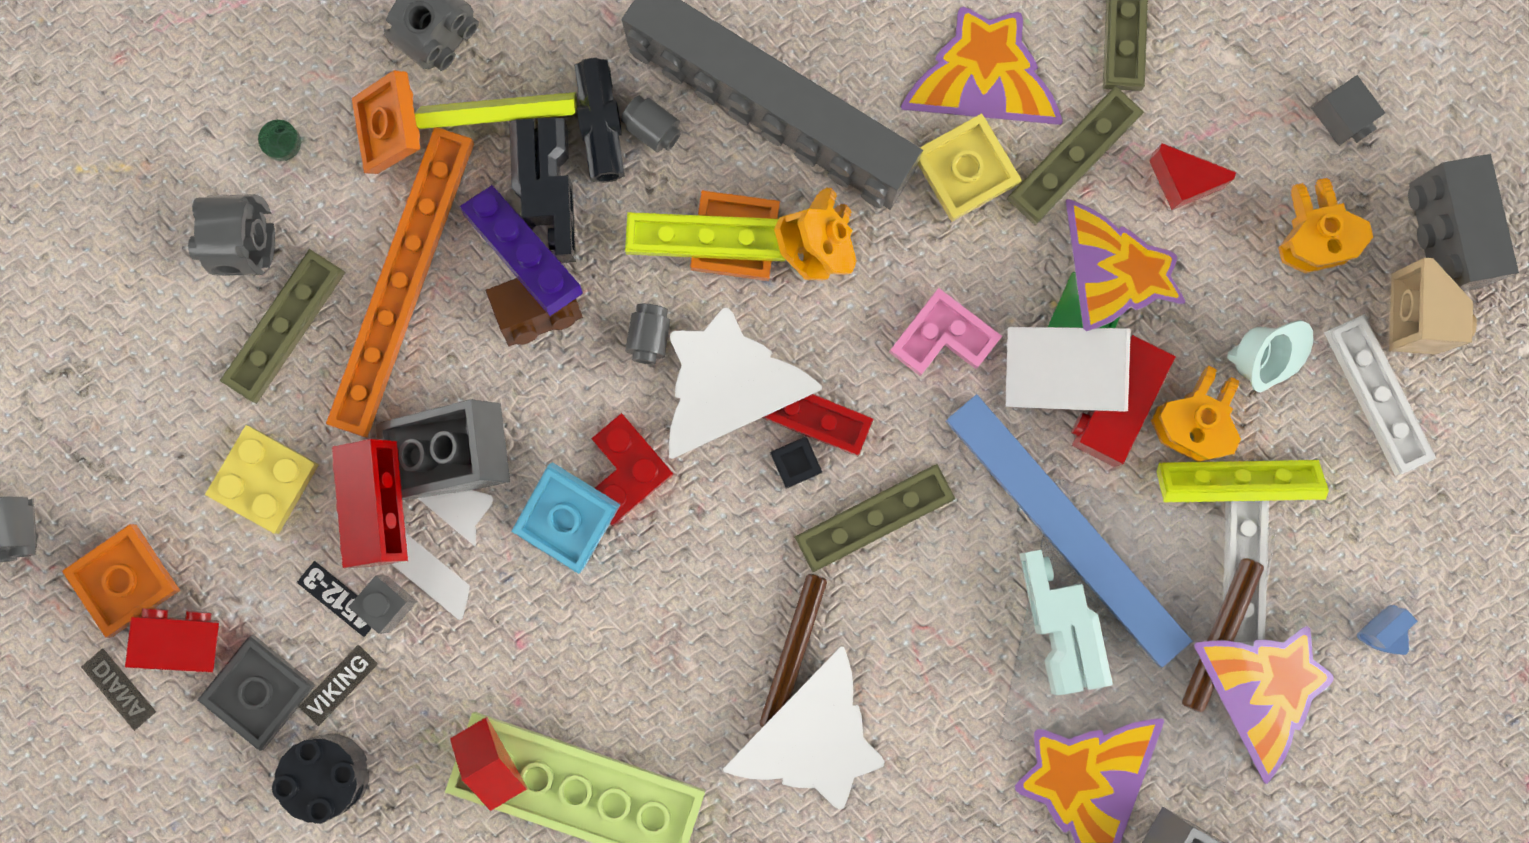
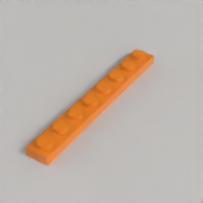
[326,127,474,438]

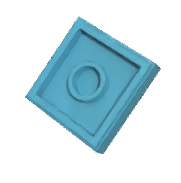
[511,462,621,574]

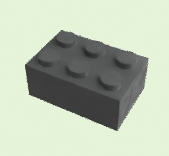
[1408,154,1519,291]

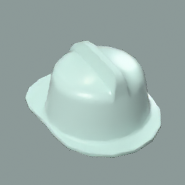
[1227,320,1314,392]

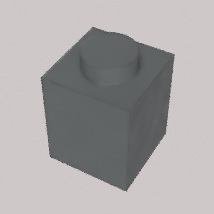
[1311,75,1386,146]
[348,575,417,634]

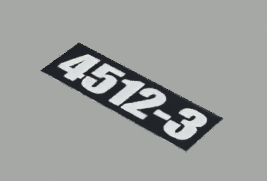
[296,560,372,637]

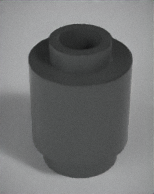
[621,95,681,153]
[625,303,671,365]

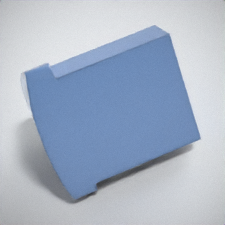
[1357,605,1418,655]

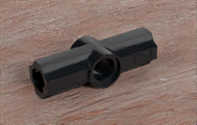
[574,57,625,183]

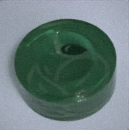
[258,119,301,161]

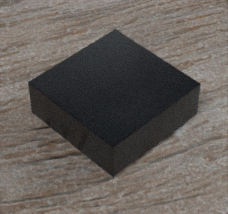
[770,436,823,489]

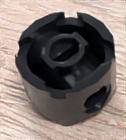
[272,734,369,824]

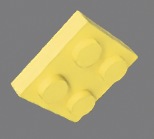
[918,113,1022,222]
[205,425,319,534]

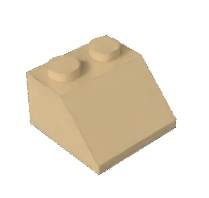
[1389,258,1477,355]

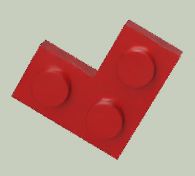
[591,413,674,526]

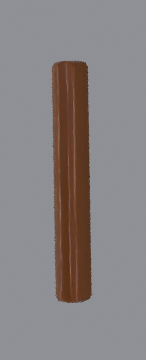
[1182,558,1264,713]
[760,574,827,727]

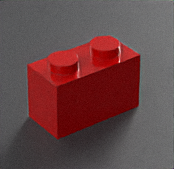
[125,608,220,672]

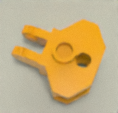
[1278,178,1374,274]
[774,187,857,281]
[1150,365,1241,462]

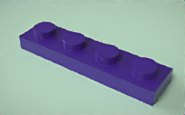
[459,185,583,316]

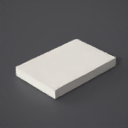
[1006,327,1131,411]

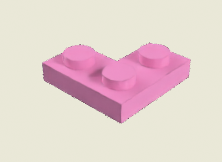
[889,288,1002,376]

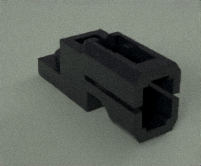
[509,117,576,263]

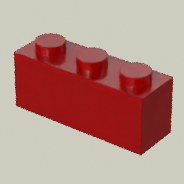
[1071,335,1176,467]
[332,439,408,568]

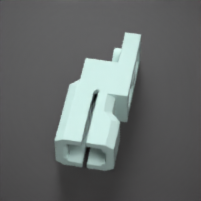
[1020,550,1113,696]

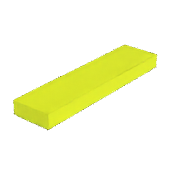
[415,92,578,129]
[625,212,786,262]
[1156,460,1329,502]

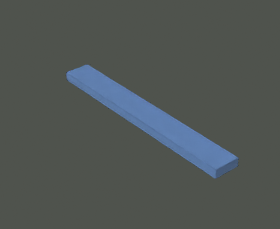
[945,394,1192,668]

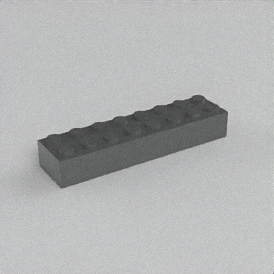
[621,0,923,210]

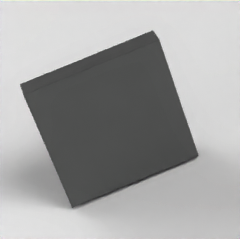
[198,635,316,751]

